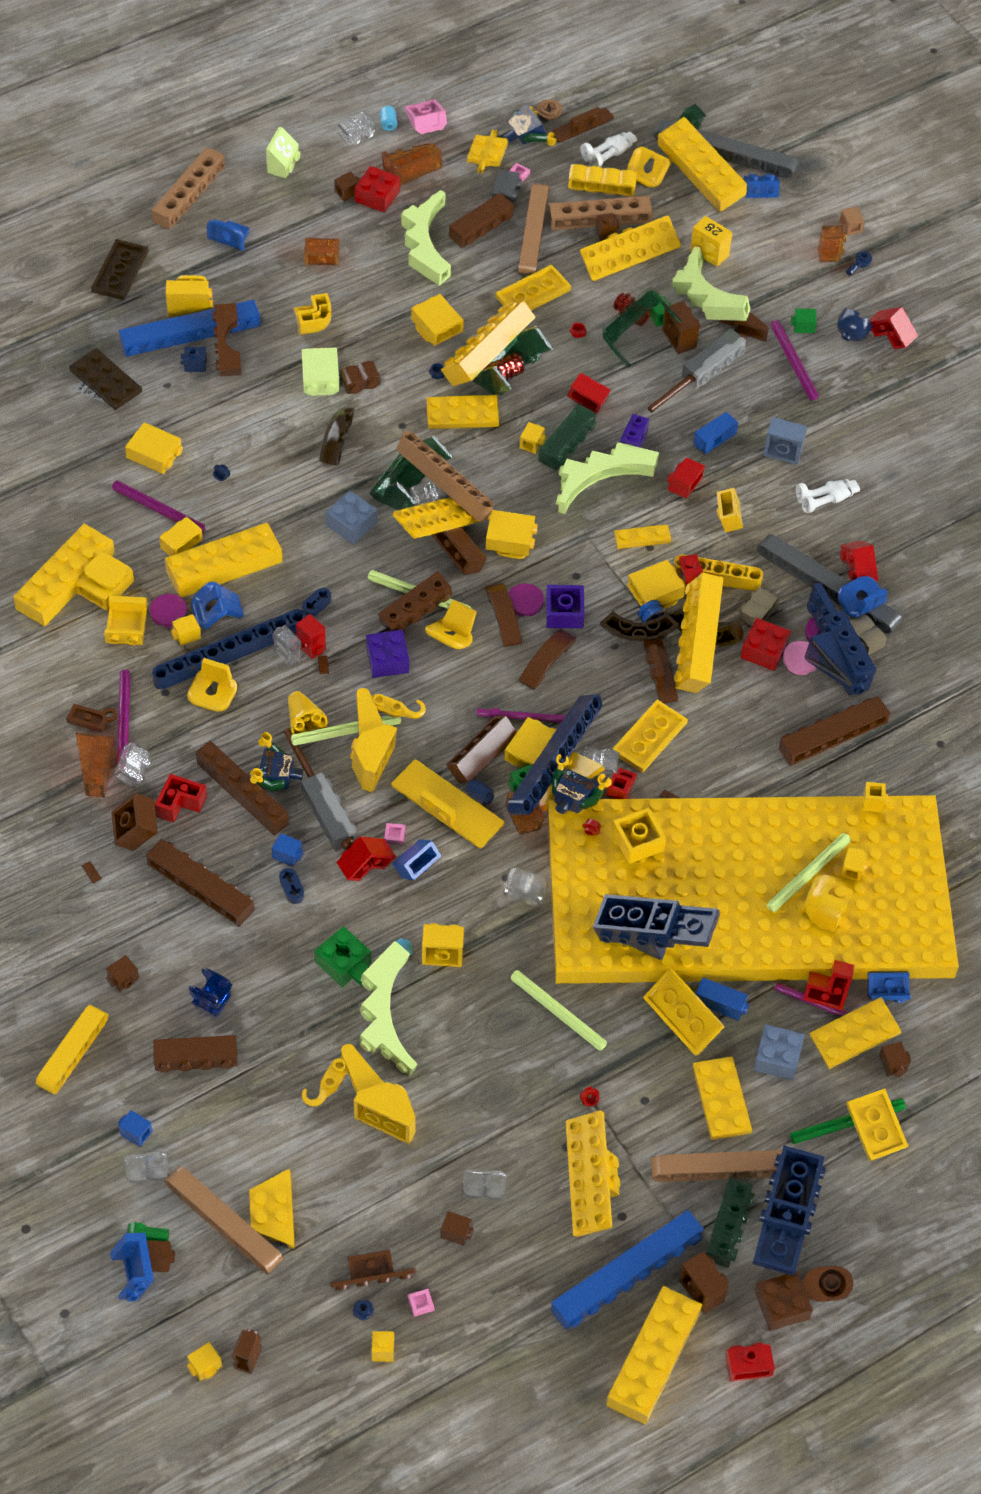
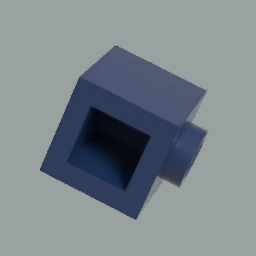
[181,347,207,372]

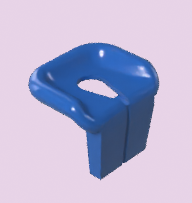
[206,219,249,251]
[838,576,888,618]
[191,582,244,630]

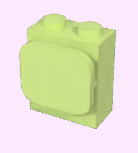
[302,348,339,396]

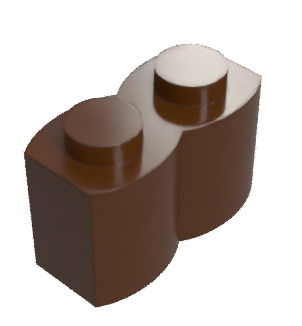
[340,361,380,394]
[232,1329,262,1374]

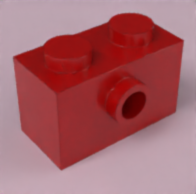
[567,372,611,414]
[667,457,705,499]
[296,614,326,659]
[725,1342,775,1382]

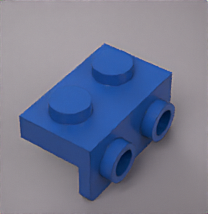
[744,174,780,198]
[867,971,911,1003]

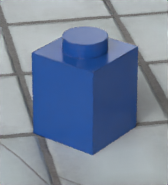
[272,833,304,867]
[118,1110,153,1147]

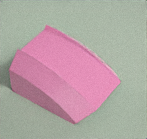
[404,99,447,135]

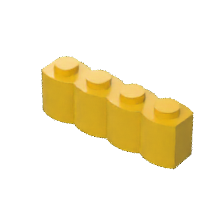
[568,164,637,197]

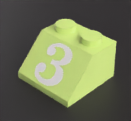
[266,127,300,178]

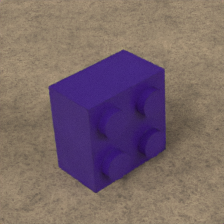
[546,585,585,629]
[366,630,409,678]

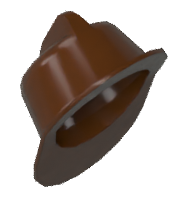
[803,1266,854,1302]

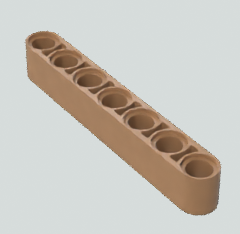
[518,183,549,275]
[397,431,494,522]
[651,1150,782,1182]
[164,1165,283,1274]

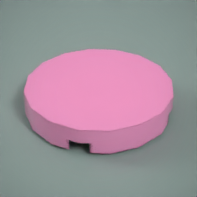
[783,641,817,675]

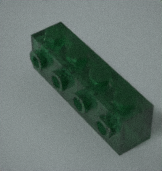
[538,404,597,471]
[706,1178,755,1268]

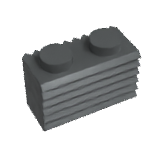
[492,169,522,203]

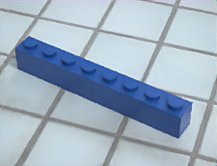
[119,300,261,357]
[551,1210,704,1330]

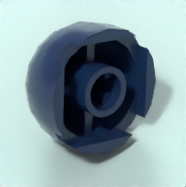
[837,308,873,342]

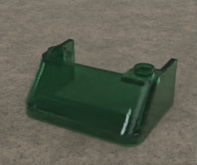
[602,287,682,367]
[472,326,553,396]
[369,436,453,511]

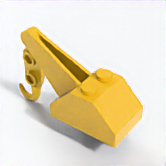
[350,688,426,793]
[302,1044,415,1144]

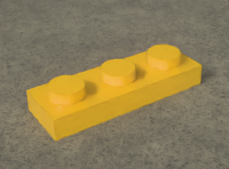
[614,524,671,549]

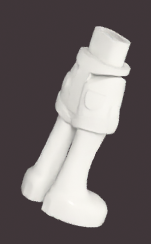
[580,132,637,167]
[796,479,860,513]

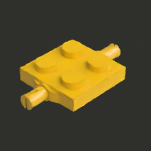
[467,129,508,174]

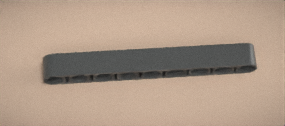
[653,120,798,178]
[757,534,902,634]

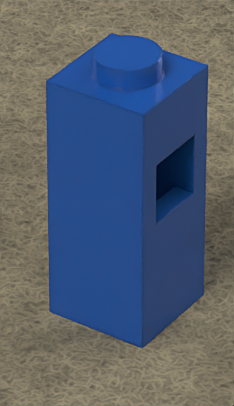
[693,412,738,454]
[696,978,749,1021]

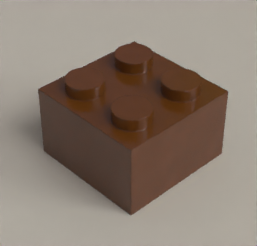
[662,301,700,354]
[111,793,158,851]
[679,1251,729,1315]
[754,1271,813,1331]

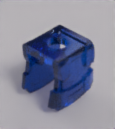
[188,968,233,1017]

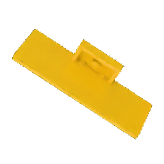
[580,216,681,281]
[392,497,491,539]
[391,759,504,849]
[566,1110,621,1237]

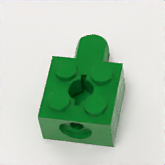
[314,926,372,987]

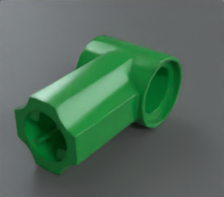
[127,1222,169,1241]

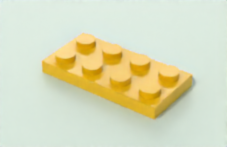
[495,264,571,311]
[426,395,499,429]
[612,699,688,773]
[643,969,725,1055]
[809,997,901,1069]
[692,1056,752,1140]

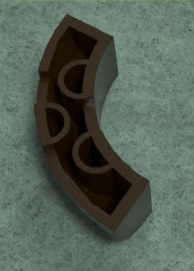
[319,407,355,466]
[670,607,743,646]
[600,611,679,642]

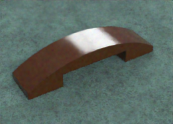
[485,583,522,647]
[519,629,576,690]

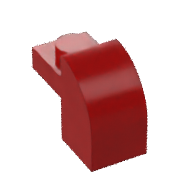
[679,554,703,598]
[606,767,637,799]

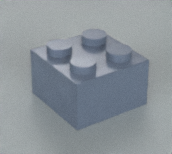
[763,417,807,465]
[326,491,377,544]
[754,1024,805,1080]

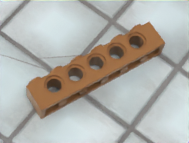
[151,147,225,230]
[548,196,652,230]

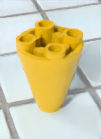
[288,691,328,734]

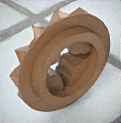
[536,99,563,121]

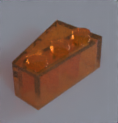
[381,143,443,185]
[76,733,116,798]

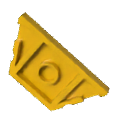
[540,752,605,812]
[249,1169,295,1248]

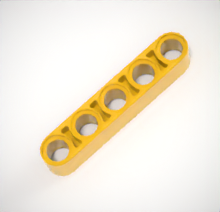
[673,554,763,591]
[36,1004,108,1094]

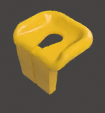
[627,147,672,188]
[425,600,477,649]
[187,658,237,712]

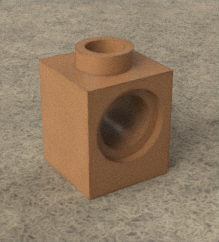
[839,206,865,236]

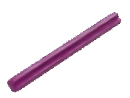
[771,320,818,401]
[112,480,206,534]
[117,669,130,768]

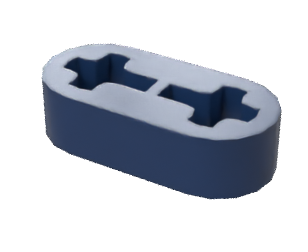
[302,588,331,617]
[279,868,304,904]

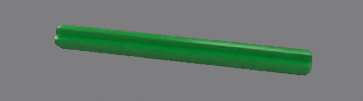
[790,1098,906,1144]

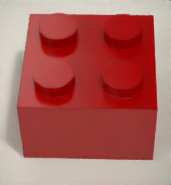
[355,166,400,213]
[740,618,791,671]

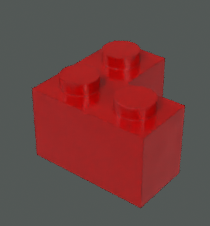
[869,307,918,349]
[839,540,879,581]
[155,774,207,823]
[336,836,396,881]
[803,960,854,1010]

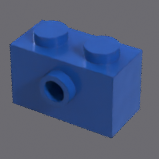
[392,839,441,880]

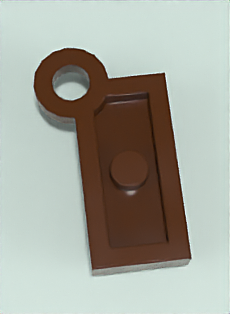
[66,704,117,733]

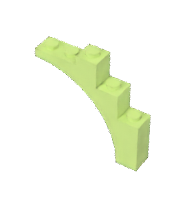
[401,190,451,286]
[672,247,751,321]
[556,442,659,514]
[358,941,417,1076]

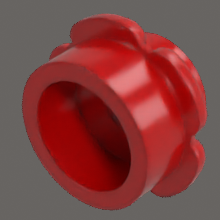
[570,322,587,338]
[582,819,601,836]
[580,1087,600,1107]

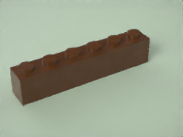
[779,696,890,766]
[196,740,289,836]
[146,839,254,927]

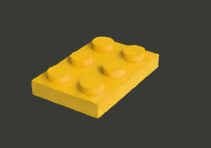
[846,1088,909,1162]

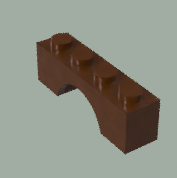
[212,303,241,377]

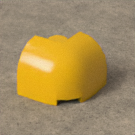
[294,293,332,336]
[804,875,853,932]

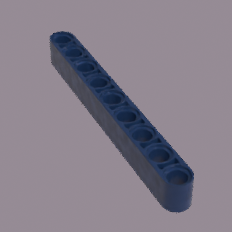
[152,609,306,689]
[508,694,602,815]

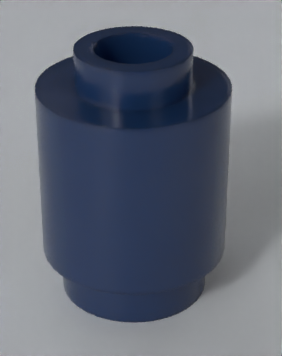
[465,779,495,806]

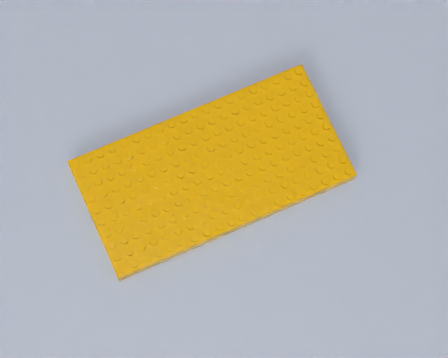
[547,795,959,984]

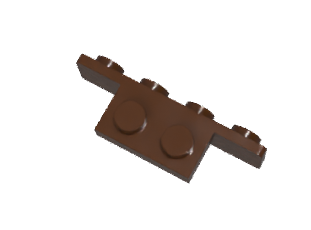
[551,107,614,143]
[643,639,678,704]
[330,1249,416,1290]

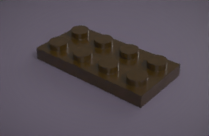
[91,239,149,301]
[69,348,142,411]

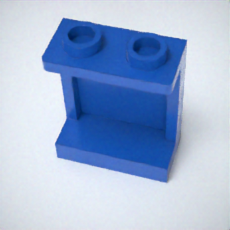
[110,1233,154,1302]

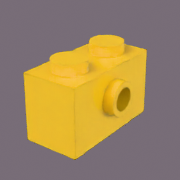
[717,488,743,533]
[159,517,203,556]

